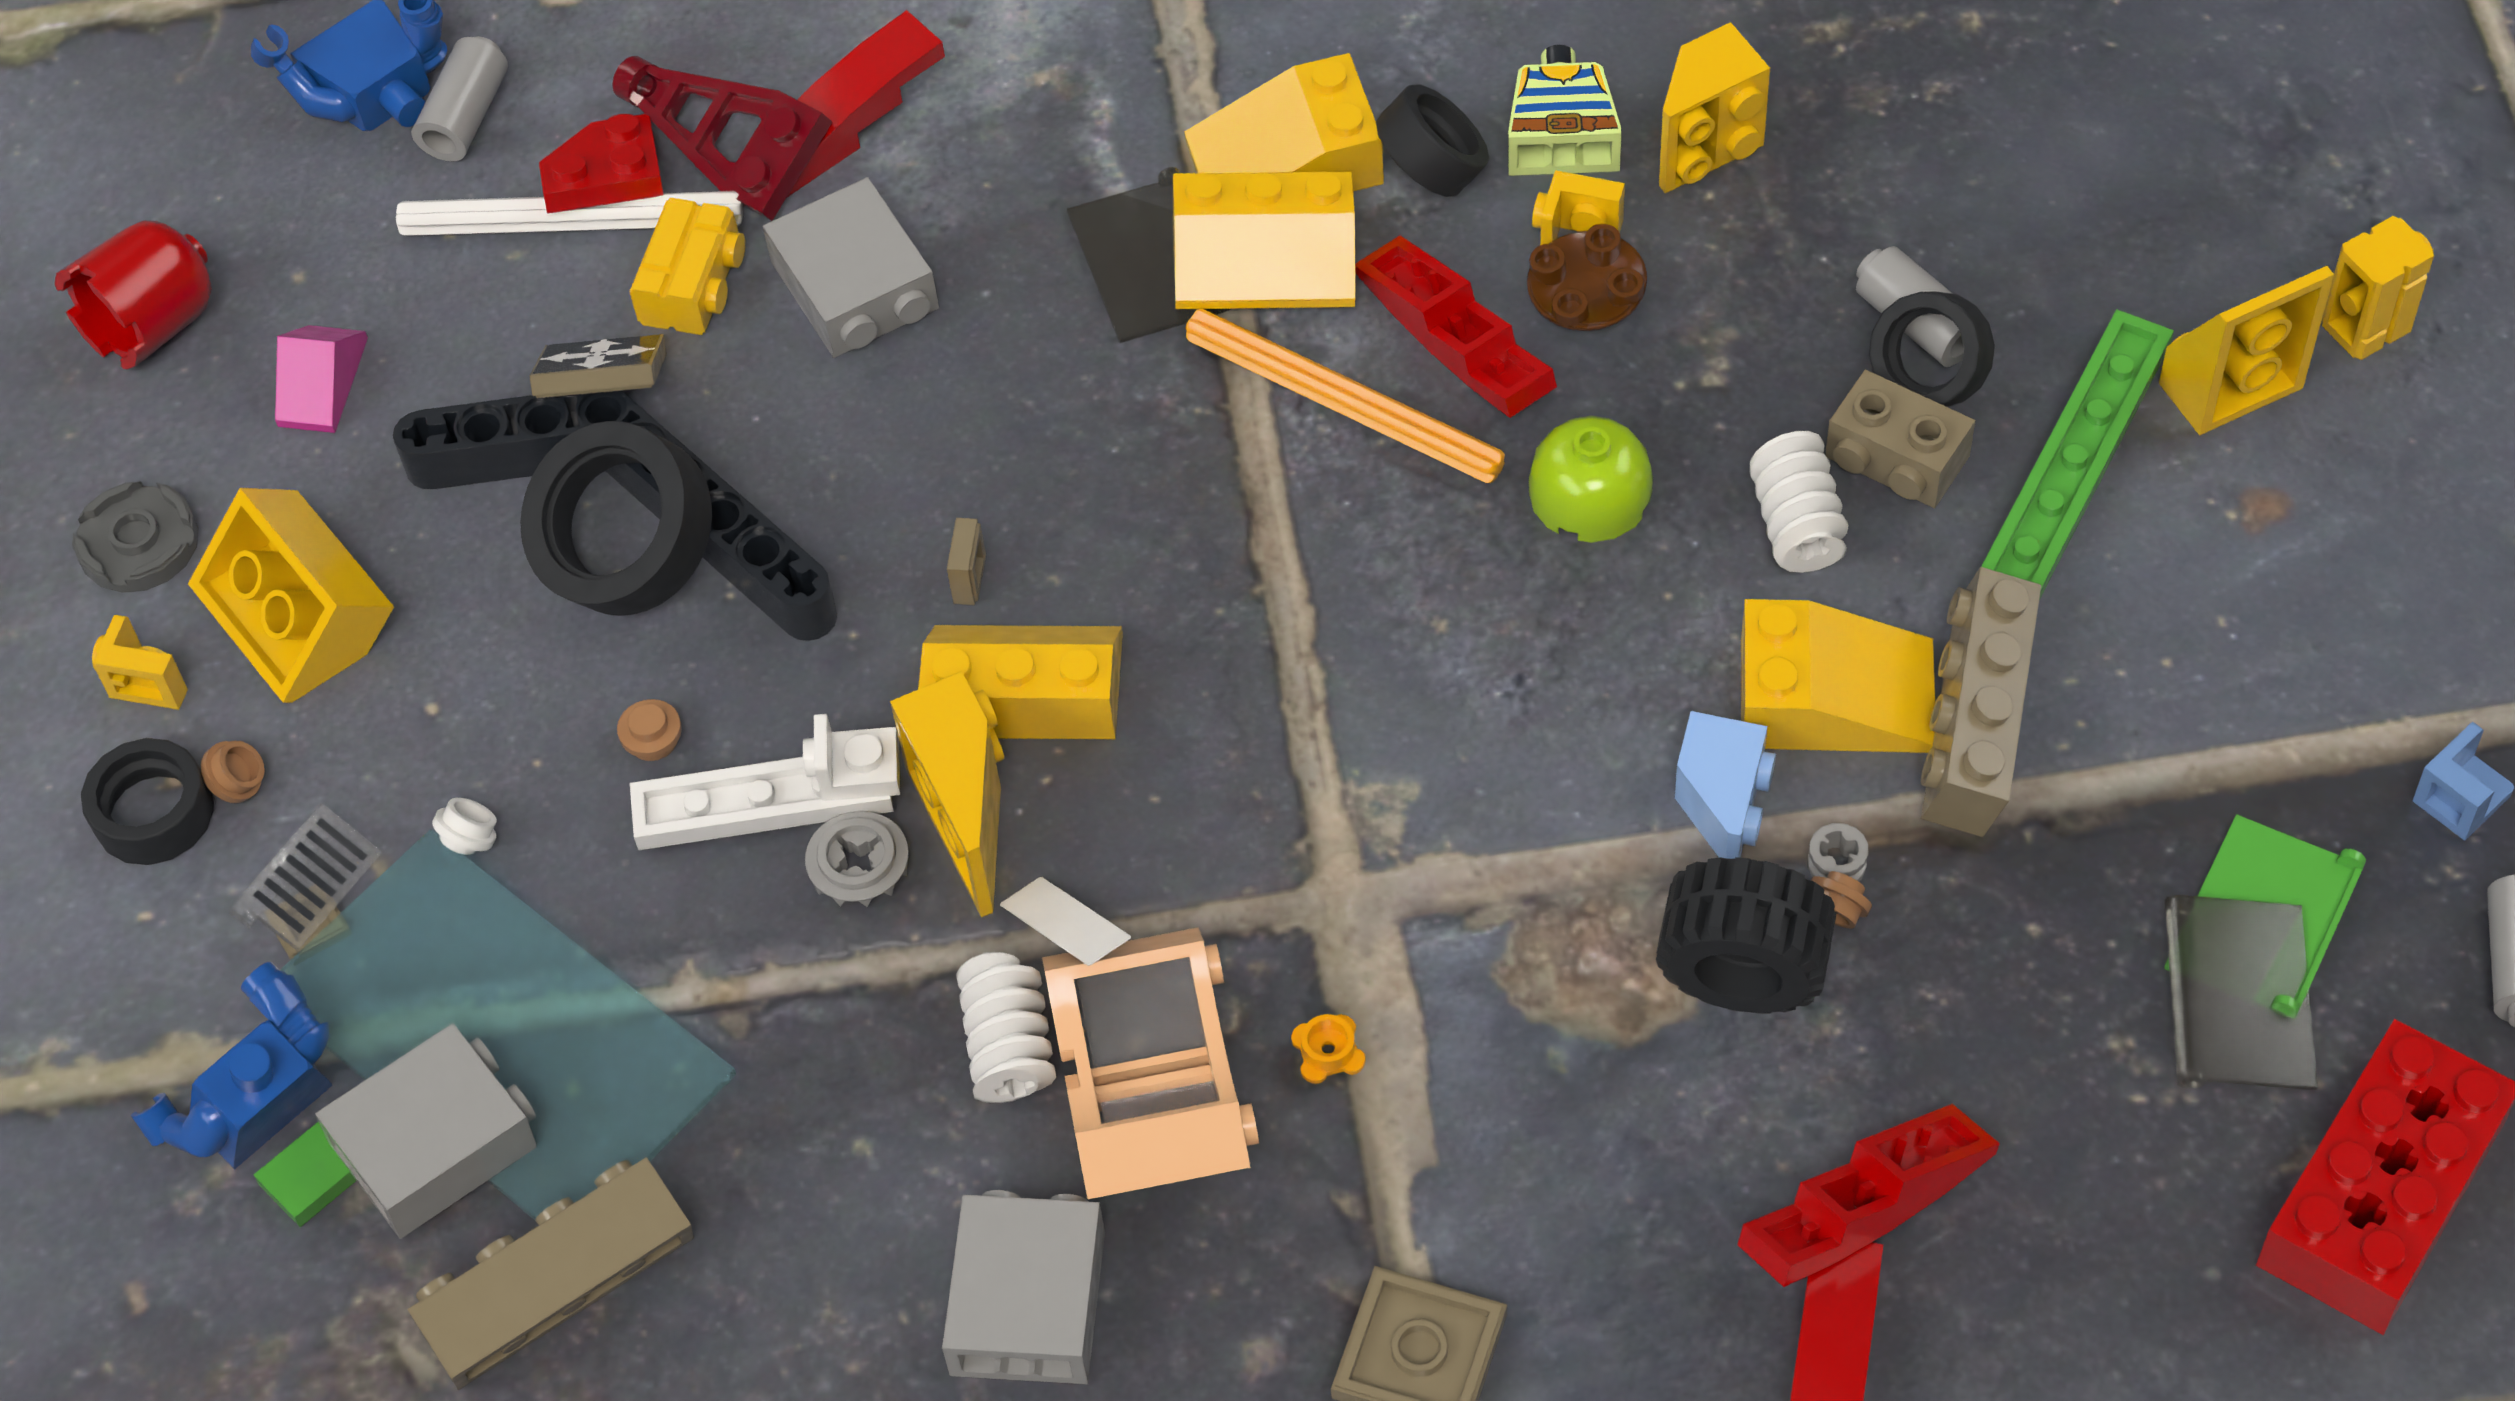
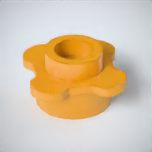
[1291,1014,1366,1084]

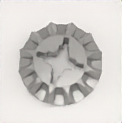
[805,811,909,907]

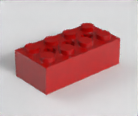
[2256,1019,2515,1335]

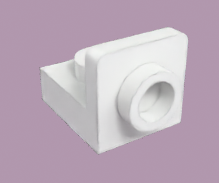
[803,714,900,801]

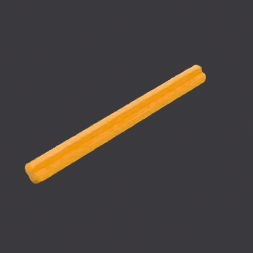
[1185,309,1505,483]

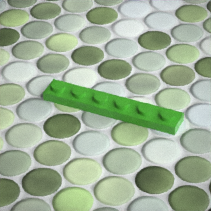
[1981,309,2174,601]

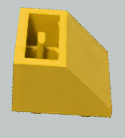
[1659,22,1770,194]

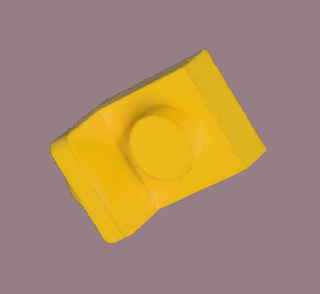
[1532,170,1625,245]
[92,615,188,710]

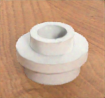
[432,798,497,855]

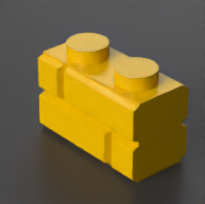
[629,197,745,335]
[2322,216,2434,360]

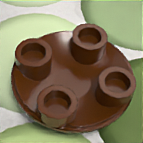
[1527,224,1647,331]

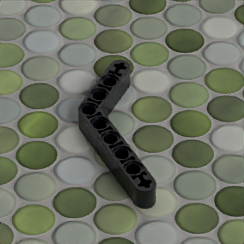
[393,390,837,641]

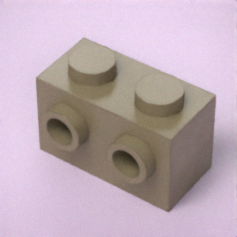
[1825,369,1976,508]

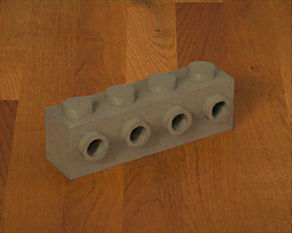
[1921,567,2041,837]
[407,1157,694,1390]

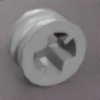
[1808,823,1868,881]

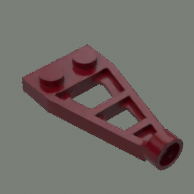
[612,56,832,221]

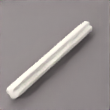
[396,191,744,236]

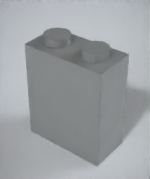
[762,177,939,358]
[315,1023,537,1239]
[942,1190,1105,1384]

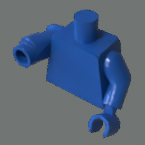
[251,0,447,131]
[131,962,332,1170]

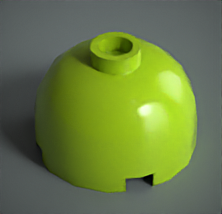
[1529,416,1653,543]

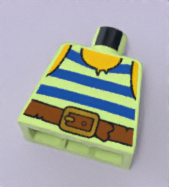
[1508,45,1621,176]

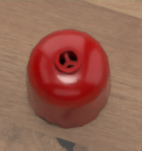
[55,220,212,370]

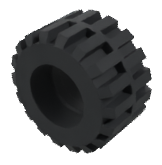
[1656,857,1837,1014]

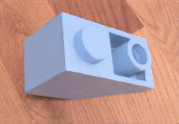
[1675,711,1776,859]

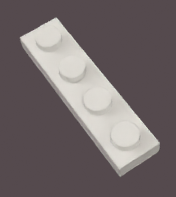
[630,757,894,851]

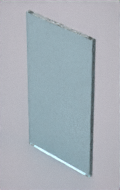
[280,829,736,1220]

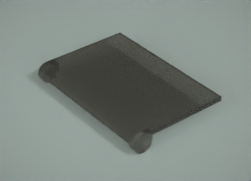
[1067,167,1230,343]
[2164,895,2318,1090]

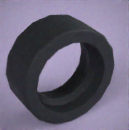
[1376,84,1489,197]
[1869,291,1995,407]
[81,738,213,865]

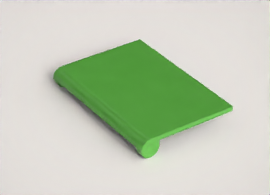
[2164,814,2366,1019]

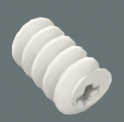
[1749,431,1848,573]
[956,952,1056,1104]

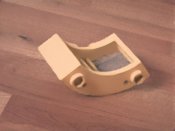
[1042,927,1259,1199]

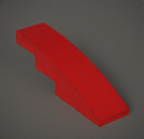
[787,10,945,197]
[1355,235,1557,418]
[1737,1104,2000,1287]
[1790,1242,1884,1401]

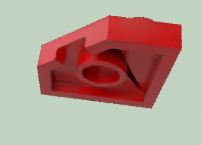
[539,114,664,214]

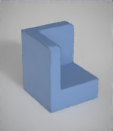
[2412,722,2514,841]

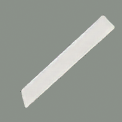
[1000,877,1131,966]

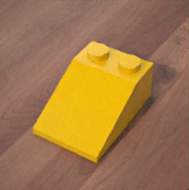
[1184,53,1384,191]
[2159,266,2334,436]
[1741,599,1935,753]
[890,671,1005,918]

